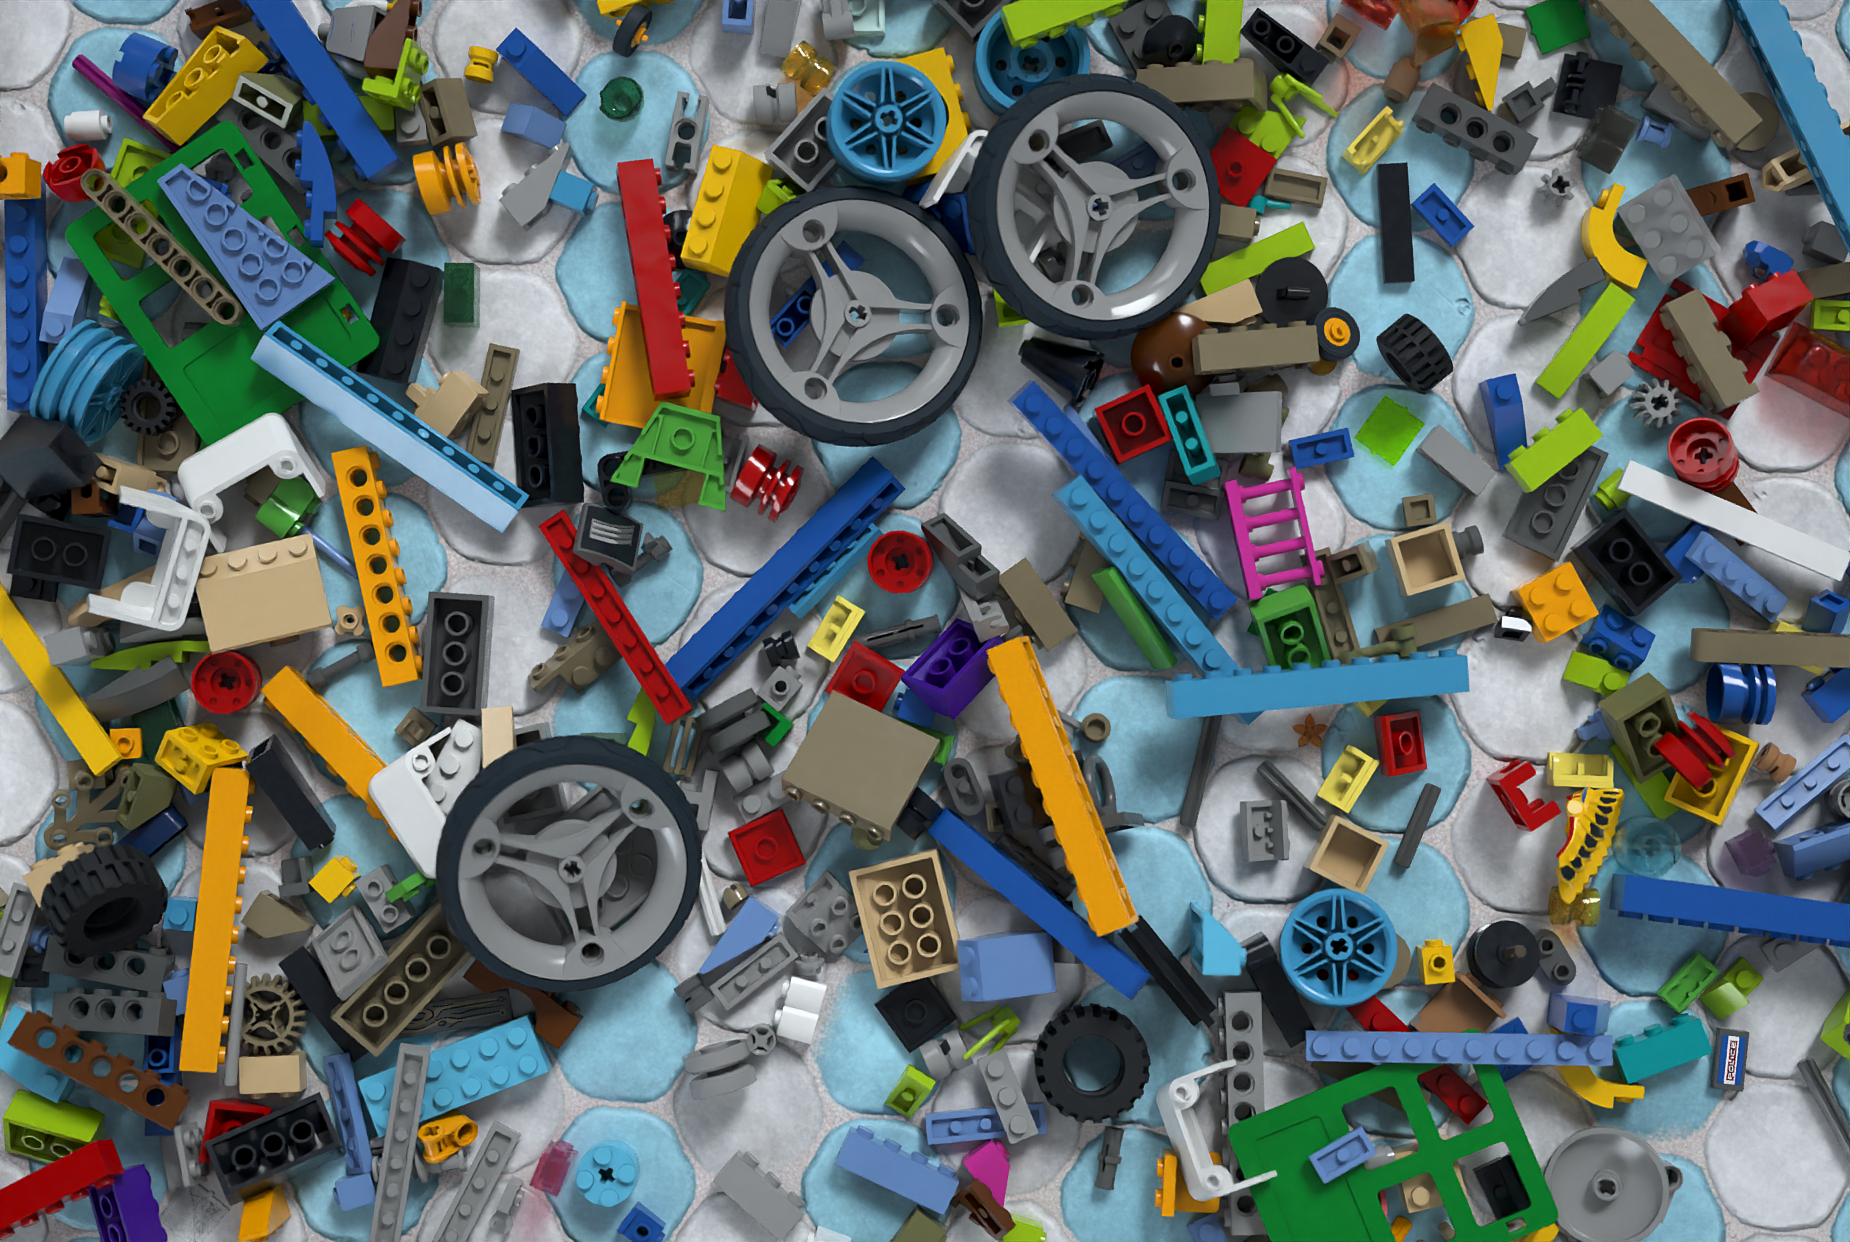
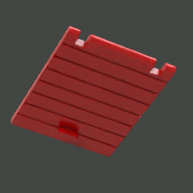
[1627,278,1779,421]

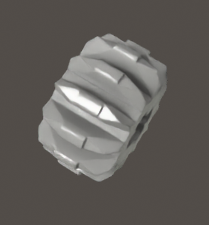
[1629,378,1683,430]

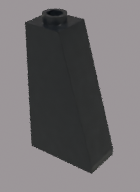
[245,734,336,851]

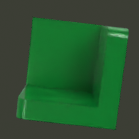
[758,702,795,748]

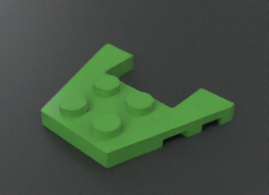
[611,401,727,512]

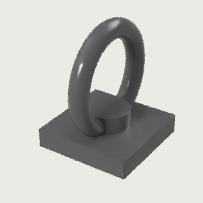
[1082,754,1144,834]

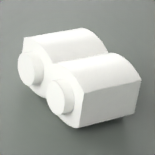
[772,975,827,1044]

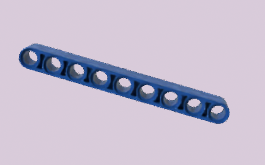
[927,807,1151,1000]

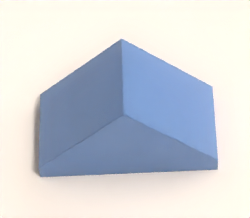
[500,103,567,150]

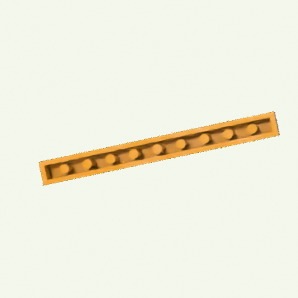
[986,636,1139,937]
[179,766,256,1073]

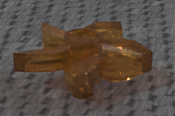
[1292,713,1328,748]

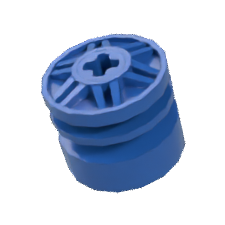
[1706,662,1776,725]

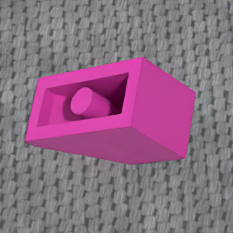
[963,1139,1011,1207]

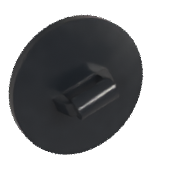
[1255,257,1328,328]

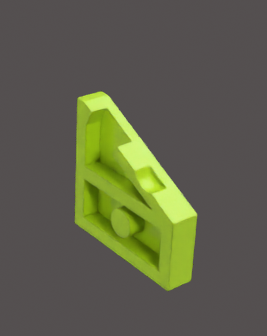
[1224,106,1307,159]

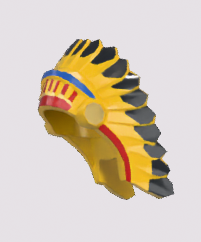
[1555,787,1624,905]

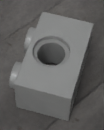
[354,864,418,934]

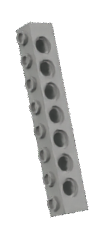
[1217,989,1268,1235]

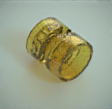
[780,40,837,97]
[1548,886,1600,927]

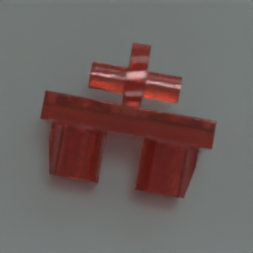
[1341,0,1403,31]

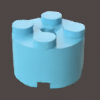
[576,1140,640,1207]

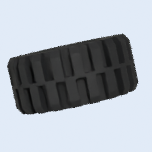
[40,844,168,957]
[1034,1003,1151,1124]

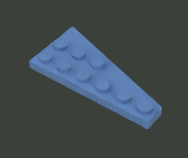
[156,163,337,331]

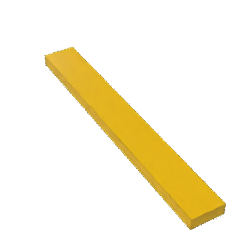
[0,581,123,777]

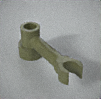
[1238,406,1289,482]
[1339,623,1418,664]

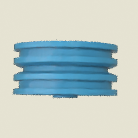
[973,10,1090,117]
[825,61,946,186]
[30,320,145,447]
[1279,889,1398,1008]

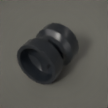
[762,630,800,668]

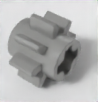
[1537,168,1578,207]

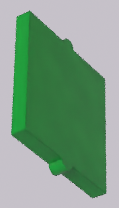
[1524,0,1591,55]

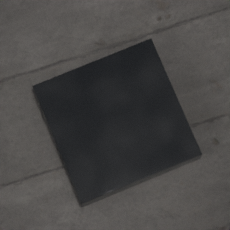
[874,977,958,1053]

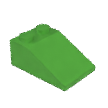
[1247,583,1331,670]

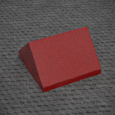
[1373,710,1427,776]
[198,1097,271,1163]

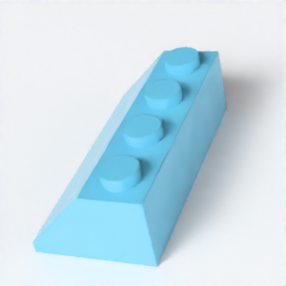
[1190,902,1246,975]

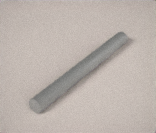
[224,963,248,1086]

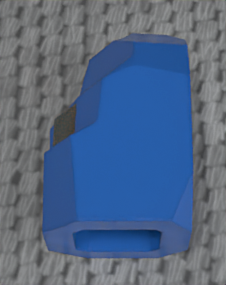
[1742,240,1794,282]

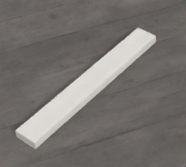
[1616,460,1850,582]

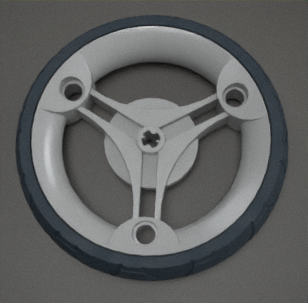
[967,73,1221,341]
[724,185,983,447]
[435,735,702,992]

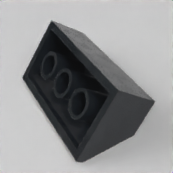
[356,257,446,386]
[511,382,584,508]
[204,1092,345,1206]

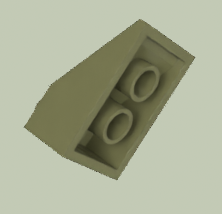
[1597,672,1683,784]

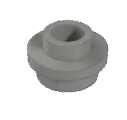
[794,951,824,976]

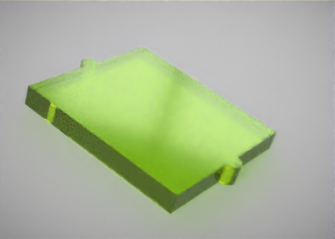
[1354,395,1425,466]

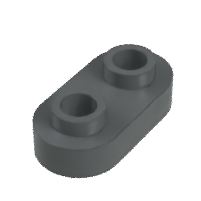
[943,758,985,816]
[1533,929,1576,986]

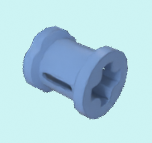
[1635,115,1674,149]

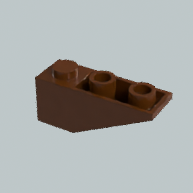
[364,0,423,82]
[1686,173,1755,217]

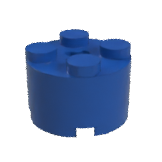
[112,33,178,104]

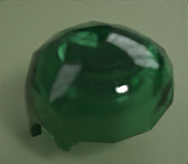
[599,76,645,123]

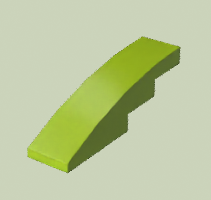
[1535,281,1635,399]
[90,641,211,671]
[627,687,658,758]

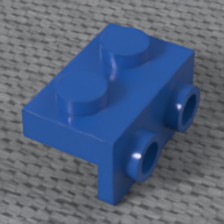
[1580,604,1656,673]

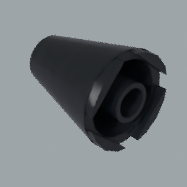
[1018,336,1105,407]

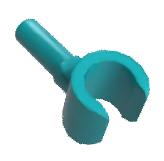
[1248,196,1291,216]

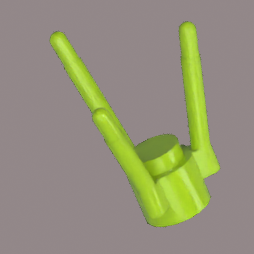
[1269,71,1339,139]
[959,1004,1022,1060]

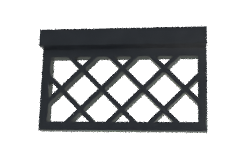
[1117,914,1217,1028]

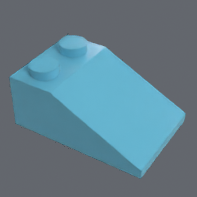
[0,1004,90,1103]

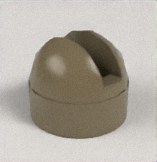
[723,884,749,910]

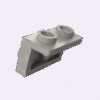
[1240,799,1290,862]

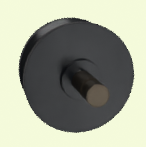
[1466,920,1540,989]

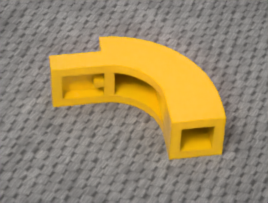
[1581,183,1648,292]
[1550,1028,1645,1109]

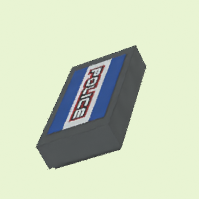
[1710,1027,1749,1092]

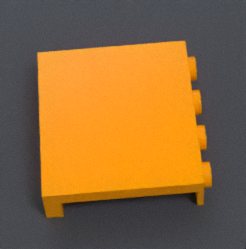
[595,301,726,429]

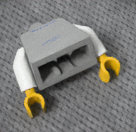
[317,0,398,80]

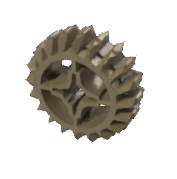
[226,973,309,1055]

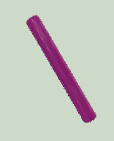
[72,54,188,153]

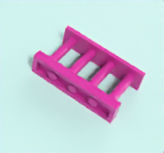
[1222,467,1325,601]

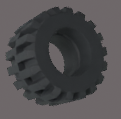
[1376,313,1454,395]

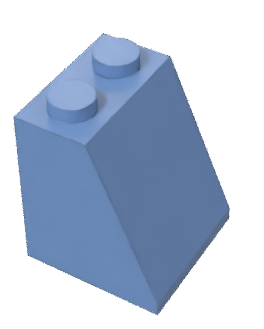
[957,931,1056,1002]

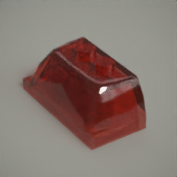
[1764,321,1850,419]

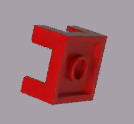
[1486,759,1562,832]

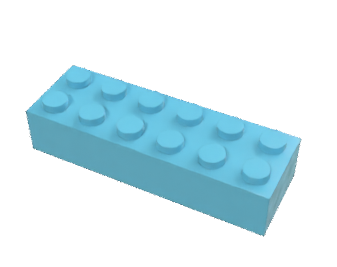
[357,1011,553,1138]

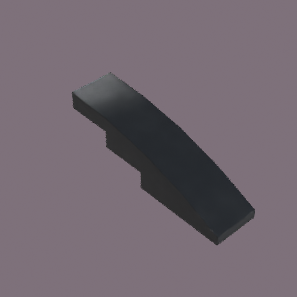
[279,946,369,1063]

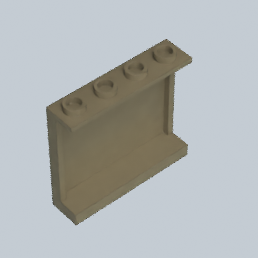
[781,690,940,842]

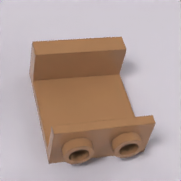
[1409,971,1507,1068]

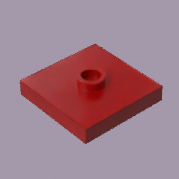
[1210,126,1277,207]
[824,640,905,712]
[727,808,806,887]

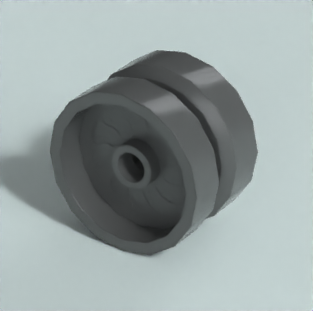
[694,688,772,756]

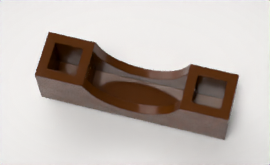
[463,959,584,1049]

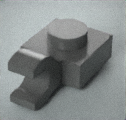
[1502,77,1558,124]

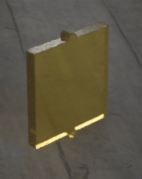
[654,463,704,509]

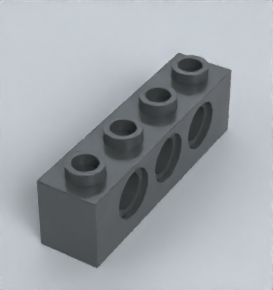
[1411,83,1539,175]
[214,98,312,198]
[42,934,176,993]
[51,987,177,1037]

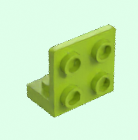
[362,38,429,111]

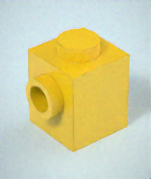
[308,855,361,904]
[1416,939,1455,985]

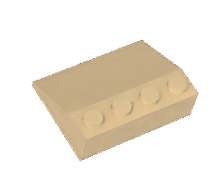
[195,533,333,654]
[848,847,961,989]

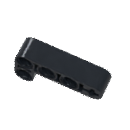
[597,451,689,512]
[1240,931,1316,1048]

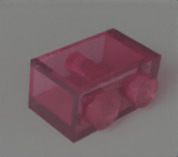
[529,1140,579,1197]

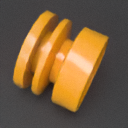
[413,142,482,216]

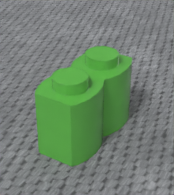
[254,475,323,539]

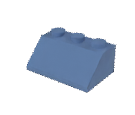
[1773,818,1850,881]

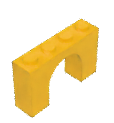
[895,47,971,186]

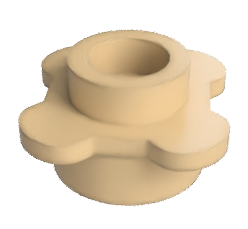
[335,605,366,636]

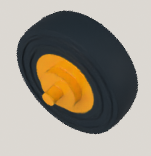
[612,4,652,58]
[1308,307,1360,362]

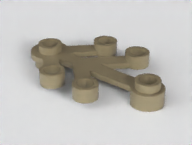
[43,763,133,850]

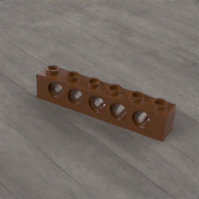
[7,1010,192,1133]

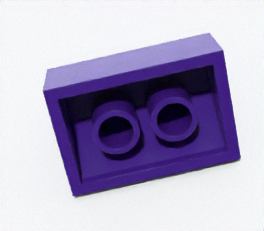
[900,618,1003,720]
[89,1164,168,1242]

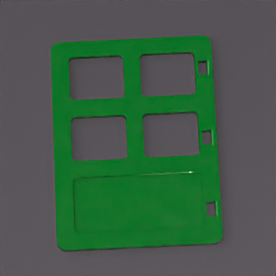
[65,121,380,447]
[1228,1029,1559,1242]

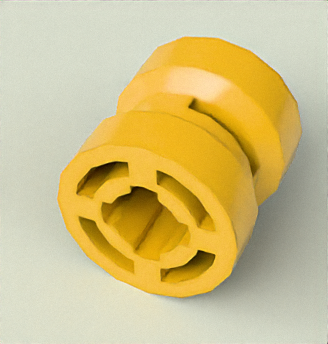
[463,46,499,84]

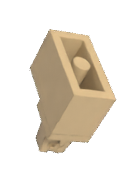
[404,370,490,440]
[88,452,167,495]

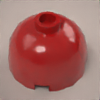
[43,144,107,203]

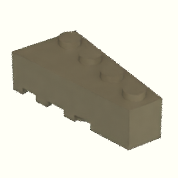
[1136,58,1268,112]
[1659,288,1760,415]
[1191,321,1320,375]

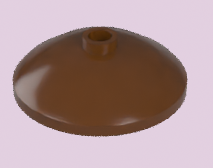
[1130,312,1216,397]

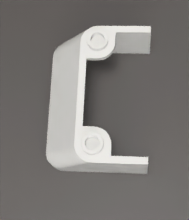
[918,130,1054,263]
[178,413,326,554]
[87,485,211,631]
[368,727,515,879]
[1156,1059,1278,1201]

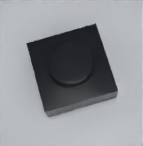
[15,956,50,988]

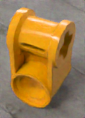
[418,1109,478,1164]

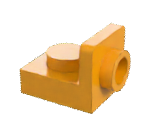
[110,728,143,759]

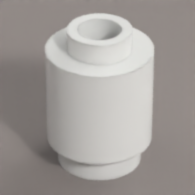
[64,110,112,142]

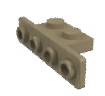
[527,619,622,693]

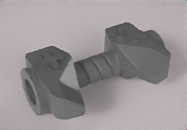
[605,532,673,589]

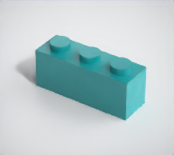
[1158,385,1221,486]
[1612,1013,1713,1084]

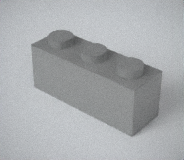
[43,626,116,666]
[713,1150,806,1242]

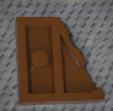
[950,1178,1016,1241]

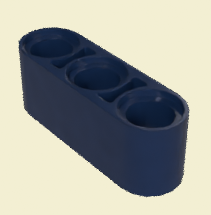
[116,802,189,858]

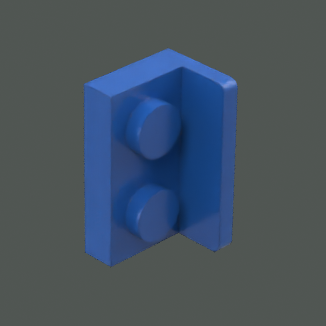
[940,191,976,255]

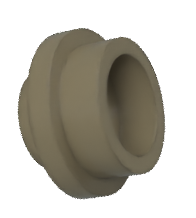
[1081,713,1111,743]

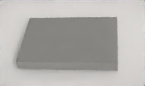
[1195,391,1282,454]
[311,903,390,1001]

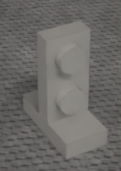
[679,768,720,831]

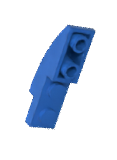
[295,121,337,248]
[770,240,865,349]
[143,1016,183,1136]

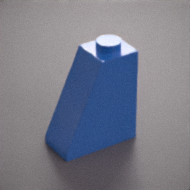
[1547,993,1611,1036]

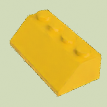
[680,144,774,277]

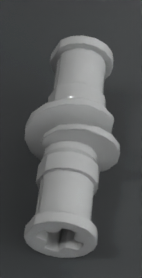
[372,1144,468,1183]

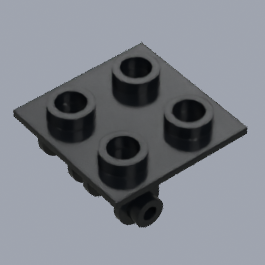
[1552,52,1623,124]

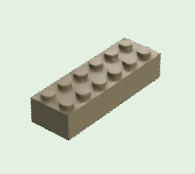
[331,897,503,1058]

